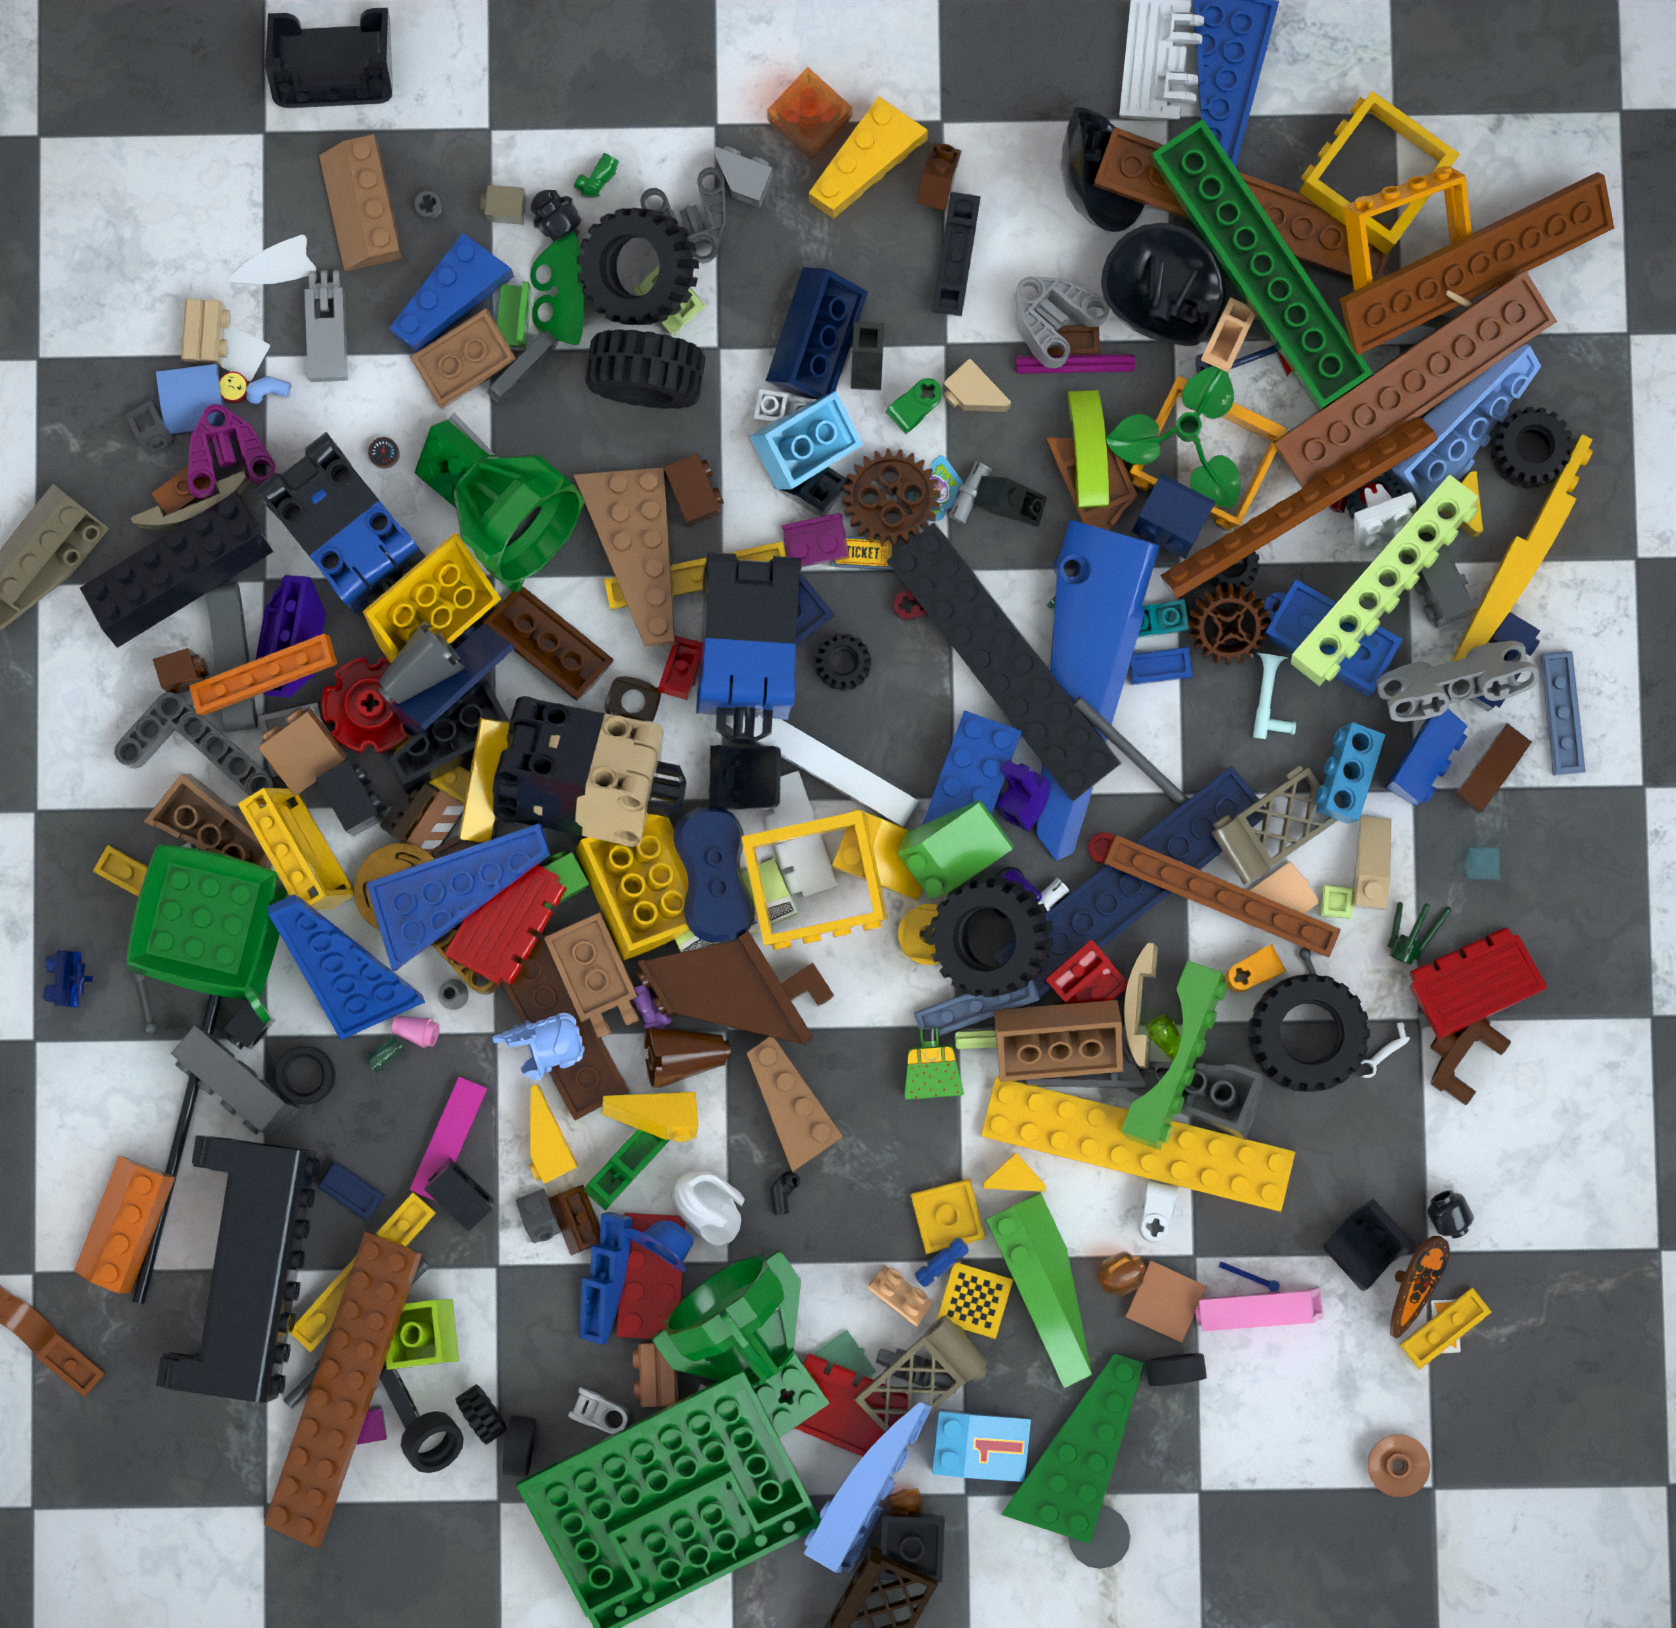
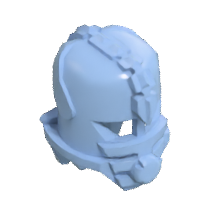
[492,1013,585,1080]

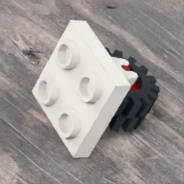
[1347,472,1416,552]

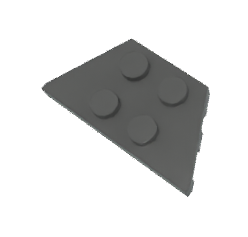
[1026,1035,1146,1089]

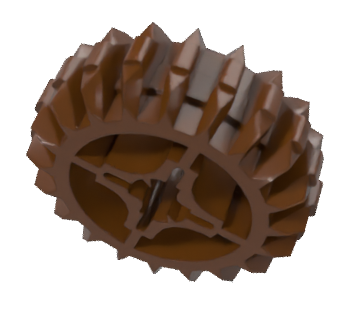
[1187,583,1270,666]

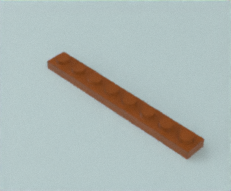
[1103,835,1341,958]

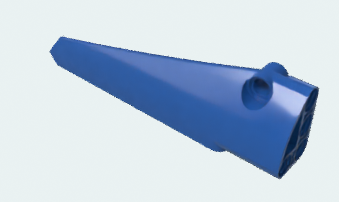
[1036,520,1160,860]

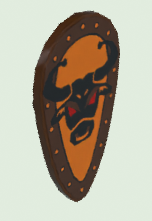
[1390,1236,1450,1338]

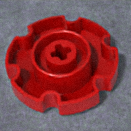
[322,657,409,754]

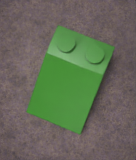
[897,800,1014,899]

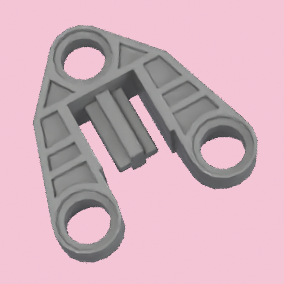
[1015,276,1110,368]

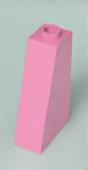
[1196,1287,1323,1332]

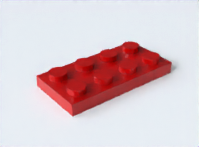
[617,1212,686,1339]

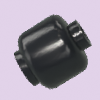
[1428,1190,1474,1239]

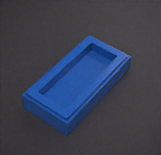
[1129,647,1193,685]

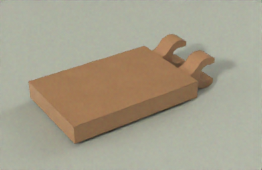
[544,912,640,1038]

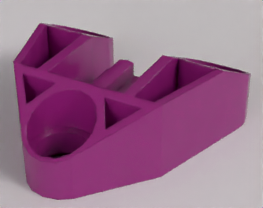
[188,404,275,498]

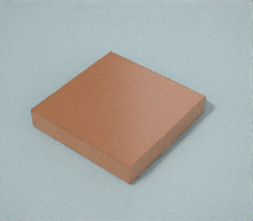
[1125,1260,1207,1343]

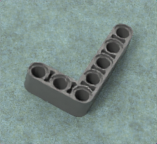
[114,692,278,796]

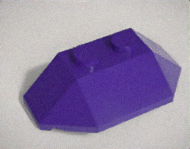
[255,575,326,698]

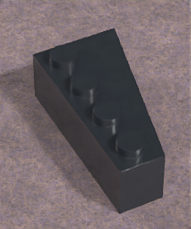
[389,676,510,794]

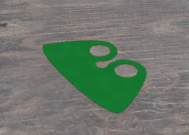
[530,231,584,345]

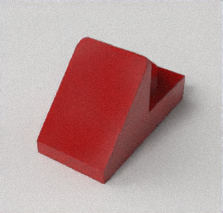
[658,635,701,700]

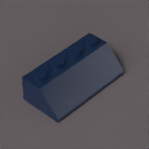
[765,267,868,399]
[389,624,515,735]

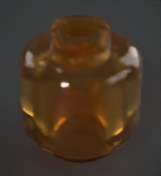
[1098,1251,1146,1297]

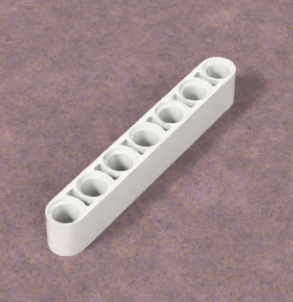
[725,715,919,828]

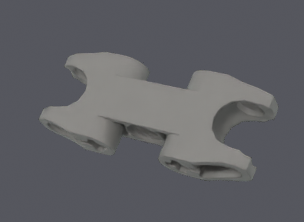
[1376,641,1539,722]

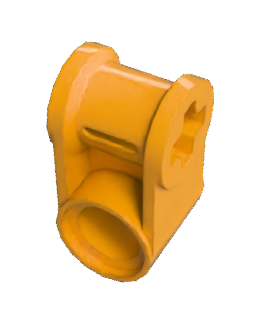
[1225,944,1286,993]

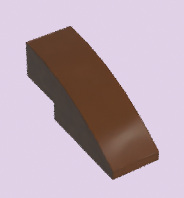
[1454,723,1532,814]

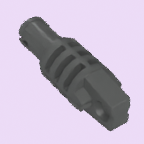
[876,1348,956,1393]

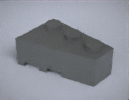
[1401,532,1481,628]

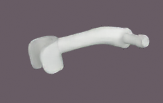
[1360,1022,1410,1078]

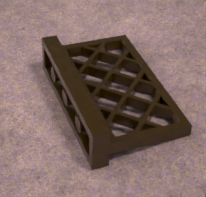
[824,1545,938,1628]

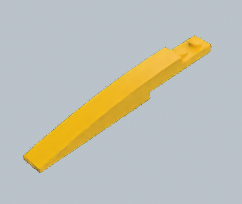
[1450,434,1593,682]

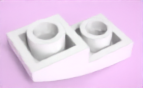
[754,389,817,423]

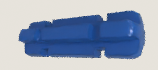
[915,1238,969,1287]

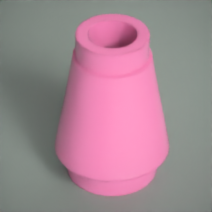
[391,1016,440,1048]

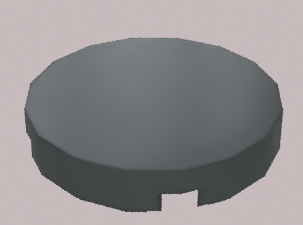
[1068,1506,1131,1569]

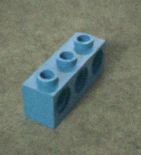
[1315,722,1385,824]

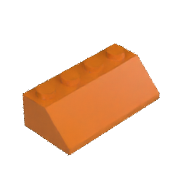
[74,1155,175,1294]

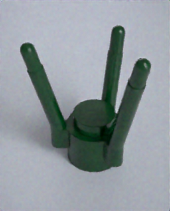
[1387,902,1451,965]

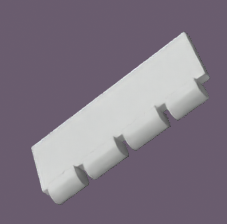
[760,771,838,898]

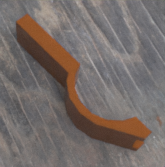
[0,1285,106,1397]

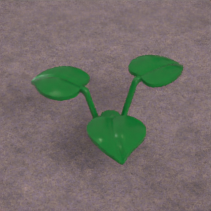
[1106,366,1241,508]

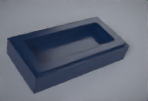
[317,1161,386,1221]

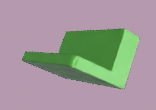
[497,281,532,349]

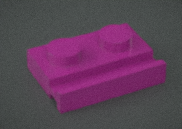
[782,513,849,568]

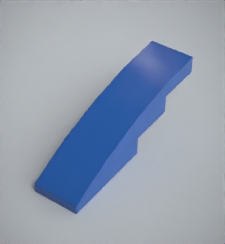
[579,1211,633,1345]

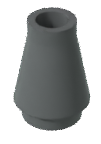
[438,979,469,1010]

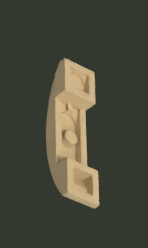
[1124,943,1158,1069]

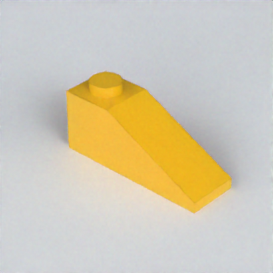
[529,1084,579,1184]
[602,1092,699,1142]

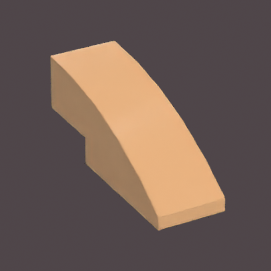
[1201,297,1255,373]

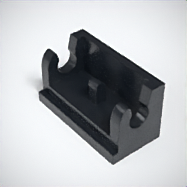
[424,1157,493,1232]

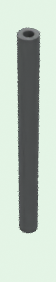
[1074,696,1189,806]

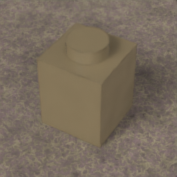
[480,185,526,225]

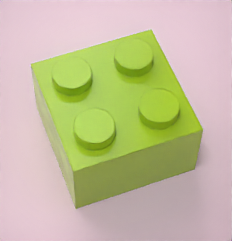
[386,1299,459,1370]

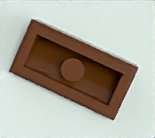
[549,1184,600,1255]

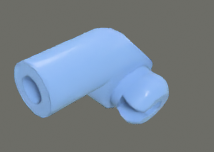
[246,376,291,404]

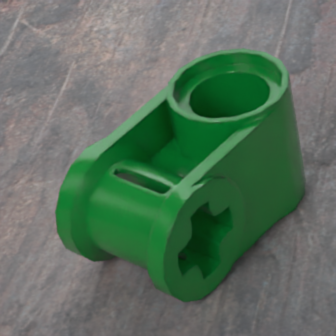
[885,378,941,434]

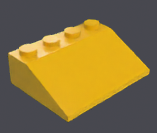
[363,532,501,663]
[575,814,691,961]

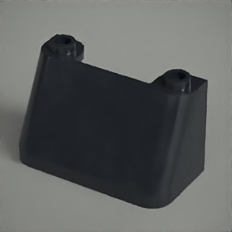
[265,7,393,108]

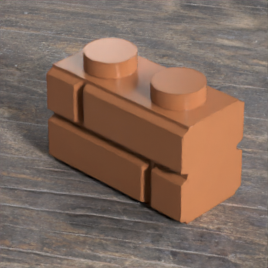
[633,1342,679,1407]

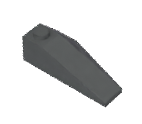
[1127,1061,1264,1140]

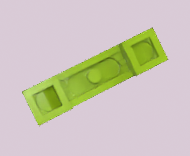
[1068,390,1109,508]

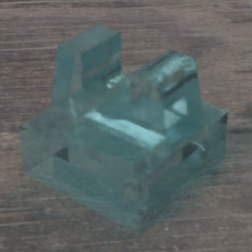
[1467,848,1500,880]

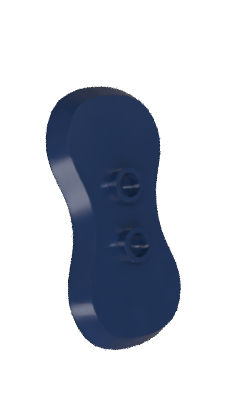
[674,807,755,942]

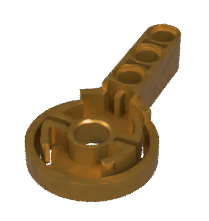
[354,843,499,995]

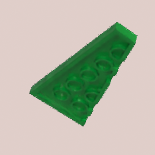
[1001,1354,1145,1544]

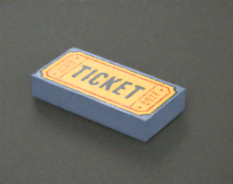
[831,536,894,571]

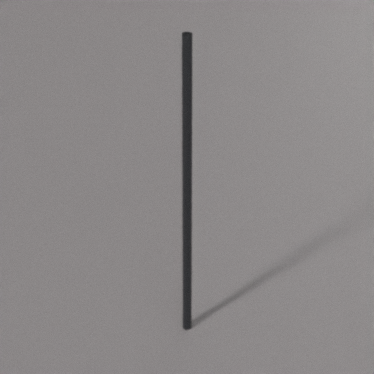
[132,994,222,1304]

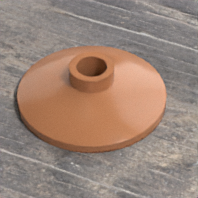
[1368,1434,1430,1497]

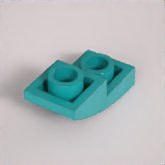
[1137,599,1192,639]

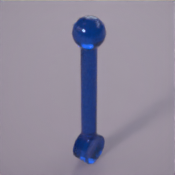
[1218,1261,1280,1292]

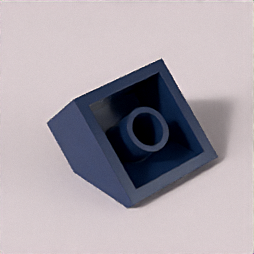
[1132,474,1216,559]

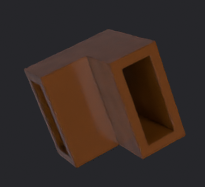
[781,963,835,1007]

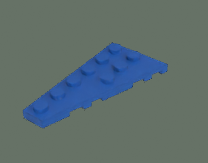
[1192,0,1279,168]
[366,824,551,971]
[267,894,425,1040]

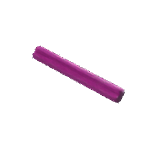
[1015,354,1135,374]

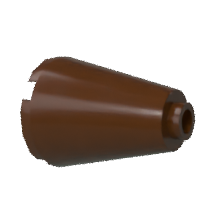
[644,1027,731,1088]

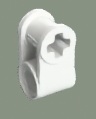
[1140,1181,1178,1242]
[568,1387,631,1434]

